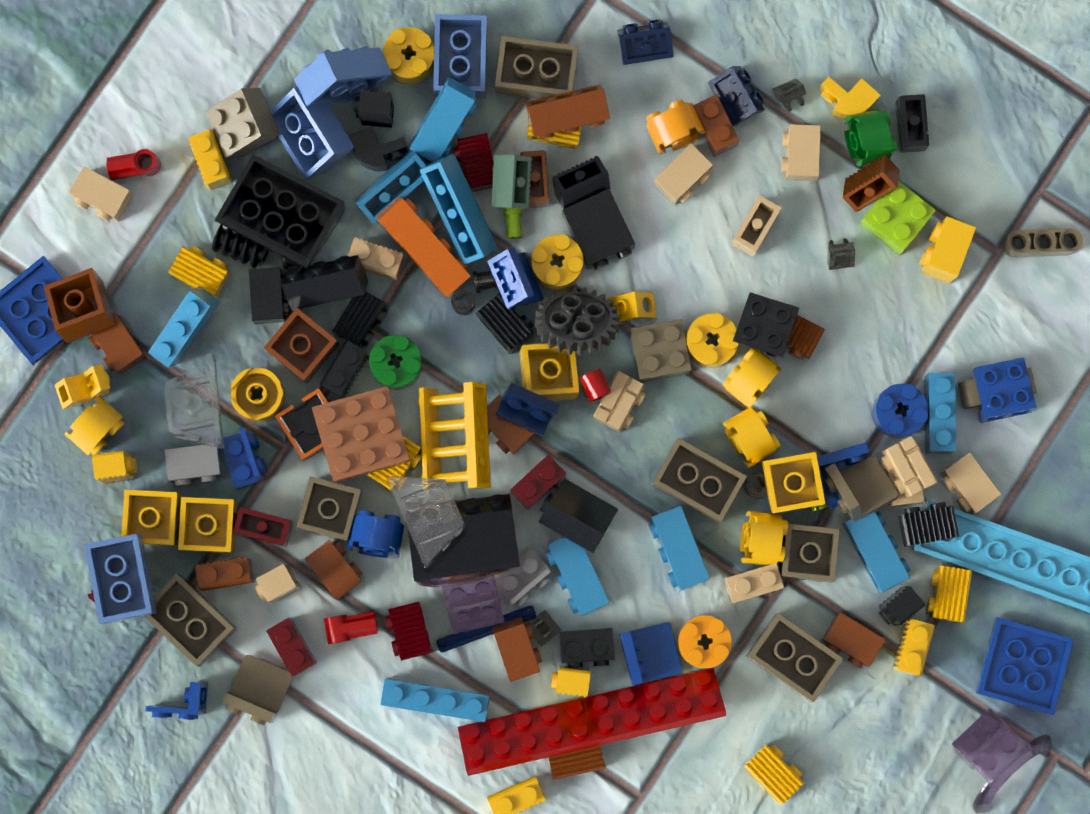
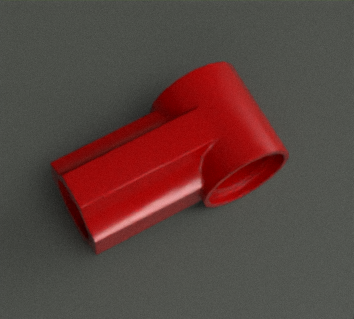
[106,149,161,181]
[579,368,612,402]
[324,612,378,644]

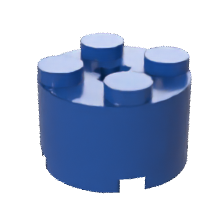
[872,384,928,438]
[347,510,404,558]

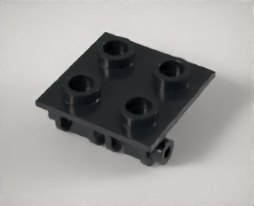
[733,292,800,357]

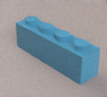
[419,153,498,265]
[380,679,490,722]

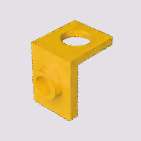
[608,292,657,322]

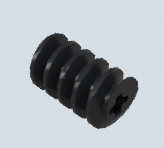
[212,225,269,269]

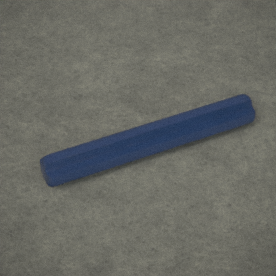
[436,605,536,653]

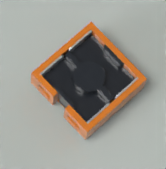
[275,388,328,461]

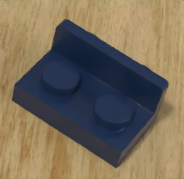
[617,19,674,65]
[707,66,765,127]
[496,382,559,436]

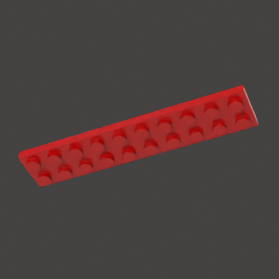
[458,668,726,776]

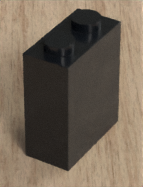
[562,189,636,271]
[538,478,618,553]

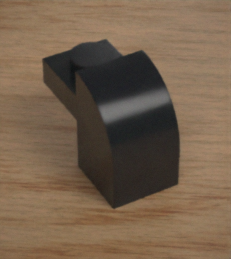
[348,127,408,171]

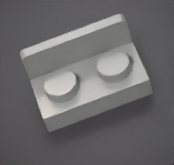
[492,548,552,606]

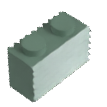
[491,155,532,209]

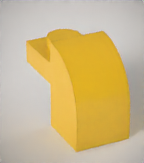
[819,76,881,120]
[55,364,110,409]

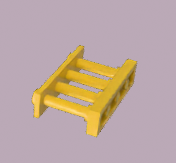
[418,382,491,493]

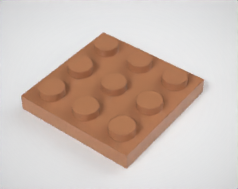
[312,386,410,483]

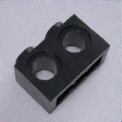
[559,628,615,668]

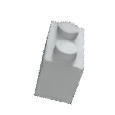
[164,443,223,486]

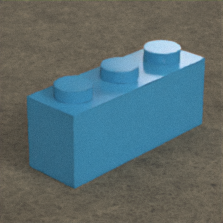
[410,77,477,162]
[353,151,426,224]
[148,287,220,368]
[924,373,956,454]
[648,506,710,591]
[842,511,910,593]
[545,537,610,616]

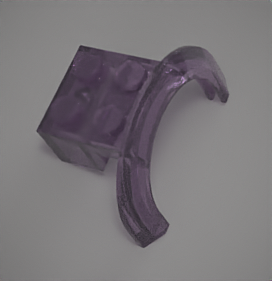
[415,568,507,634]
[952,708,1052,813]

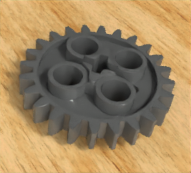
[535,287,620,356]

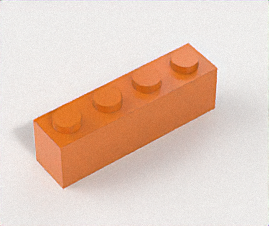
[376,197,471,297]

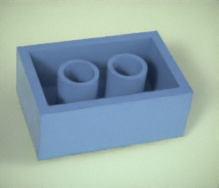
[433,14,487,98]
[294,46,392,107]
[270,87,354,180]
[84,534,157,624]

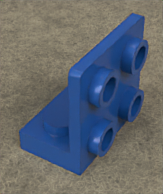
[487,247,544,309]
[973,358,1037,423]
[219,427,268,490]
[817,442,869,508]
[619,622,682,685]
[145,682,208,720]

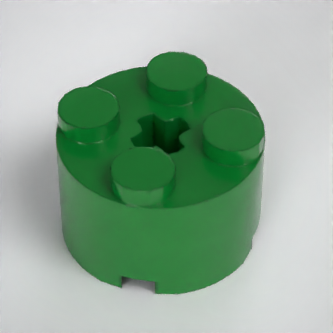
[844,109,897,167]
[369,335,423,390]

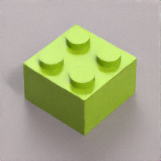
[859,181,936,255]

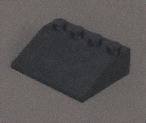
[215,154,345,269]
[406,494,520,581]

